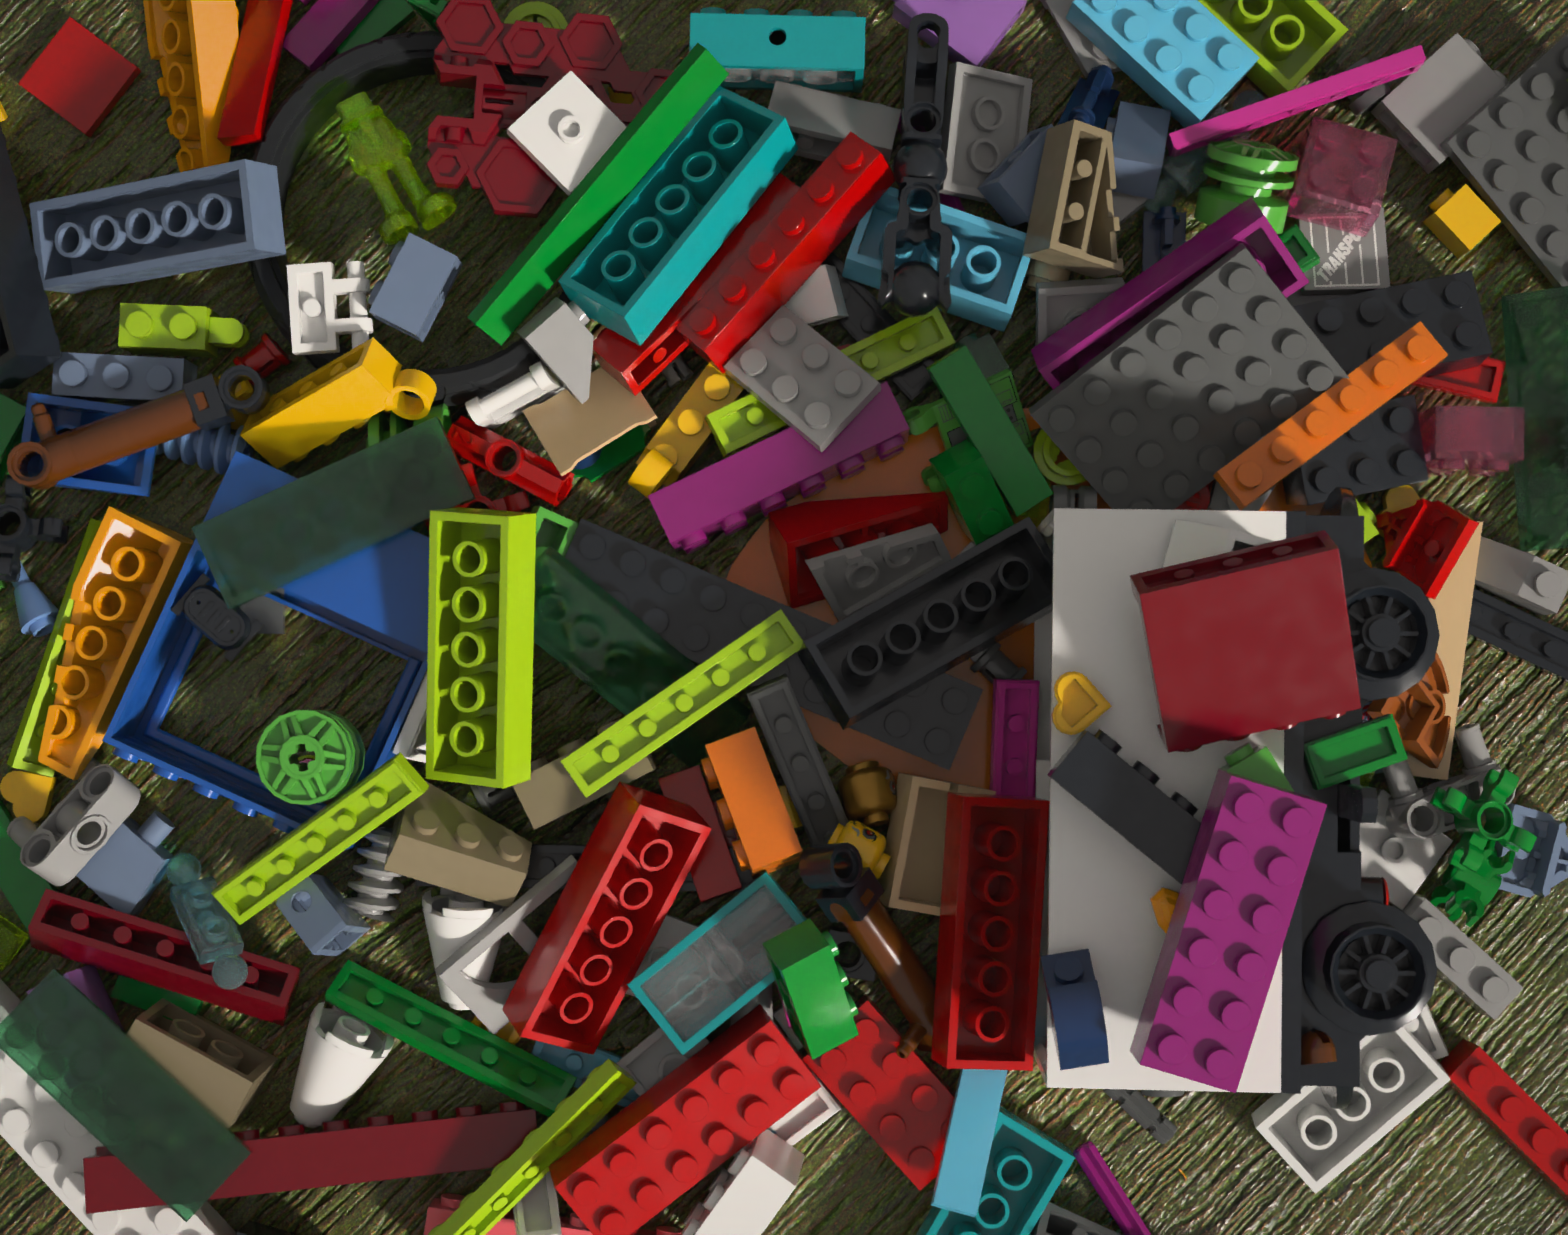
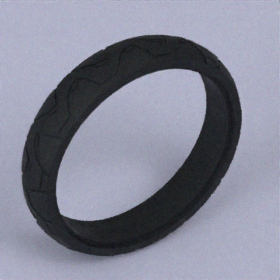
[248,31,619,406]

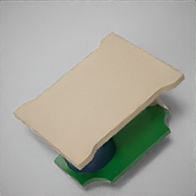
[523,367,657,483]

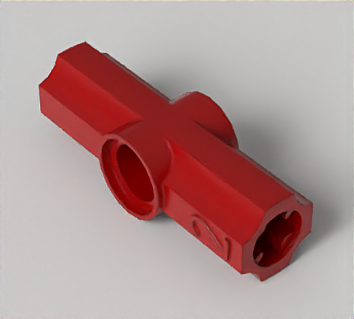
[445,415,575,507]

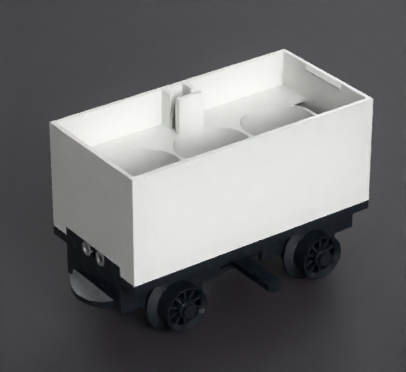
[1034,487,1440,1109]

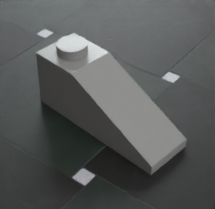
[1475,536,1568,615]

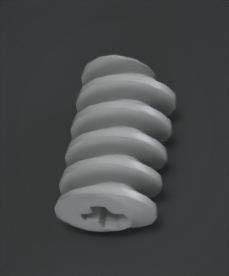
[343,826,404,923]

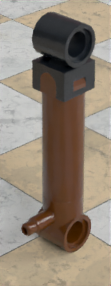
[7,365,271,490]
[799,843,936,1058]

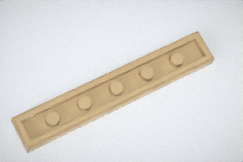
[1405,521,1483,780]

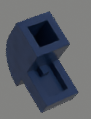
[1040,949,1109,1070]

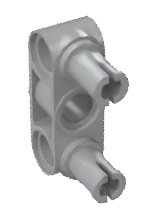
[1382,723,1516,839]
[7,758,141,886]

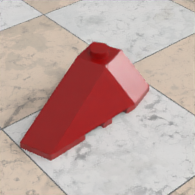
[768,492,948,608]

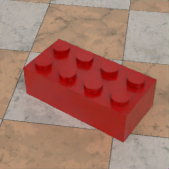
[802,994,955,1191]

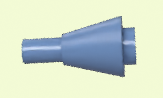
[11,561,59,637]

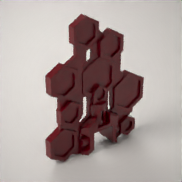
[426,0,674,218]

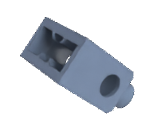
[76,810,175,916]
[275,873,371,956]

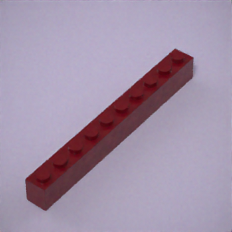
[83,1101,537,1214]

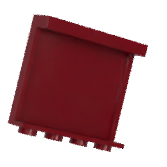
[1130,530,1361,753]

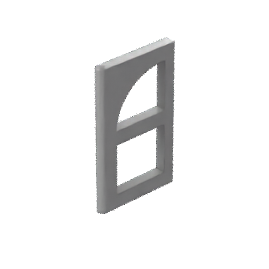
[434,854,578,1035]

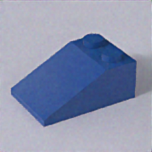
[21,392,157,497]

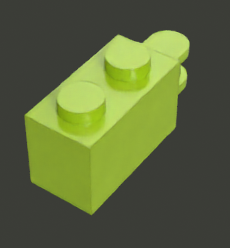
[118,303,250,358]

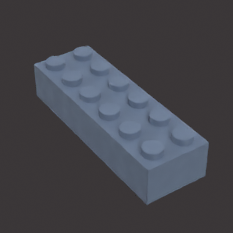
[29,159,286,294]

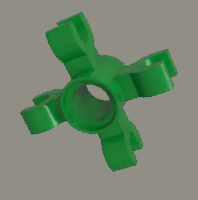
[1430,769,1537,872]
[1430,840,1515,927]

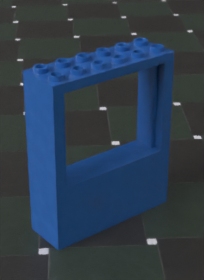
[102,451,429,851]

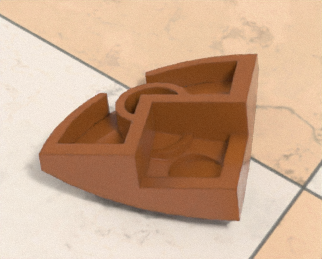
[1367,652,1451,769]

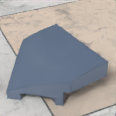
[1494,803,1568,898]

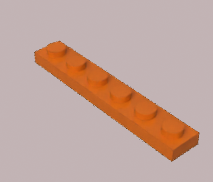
[1213,321,1448,511]

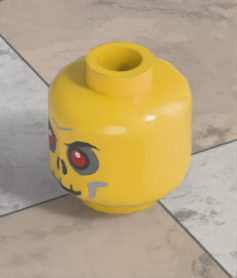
[827,820,891,879]

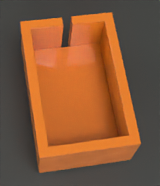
[700,727,803,879]

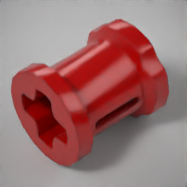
[233,332,291,386]

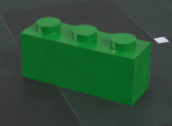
[762,918,859,1060]

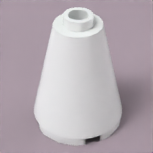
[422,887,507,1010]
[290,1002,394,1128]

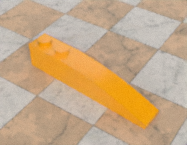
[143,0,239,172]
[38,506,194,780]

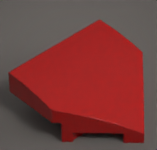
[1376,498,1479,599]

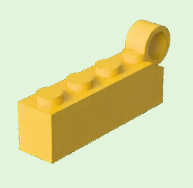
[240,337,437,469]
[628,363,748,499]

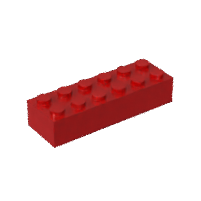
[502,781,712,1055]
[931,792,1050,1071]
[549,1004,821,1235]

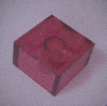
[1286,116,1398,237]
[1418,406,1524,477]

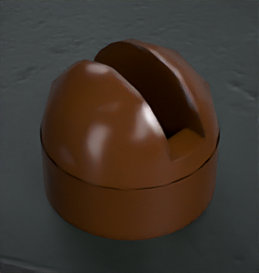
[1301,1030,1337,1065]

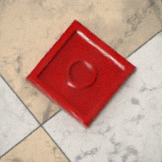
[18,17,141,138]

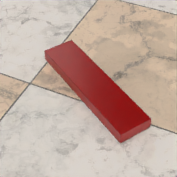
[217,0,293,147]

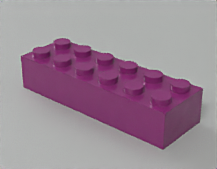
[1031,197,1309,390]
[648,381,910,554]
[1129,769,1327,1093]

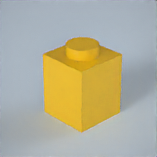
[1423,184,1501,259]

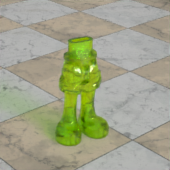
[335,92,457,245]

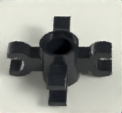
[0,474,70,582]

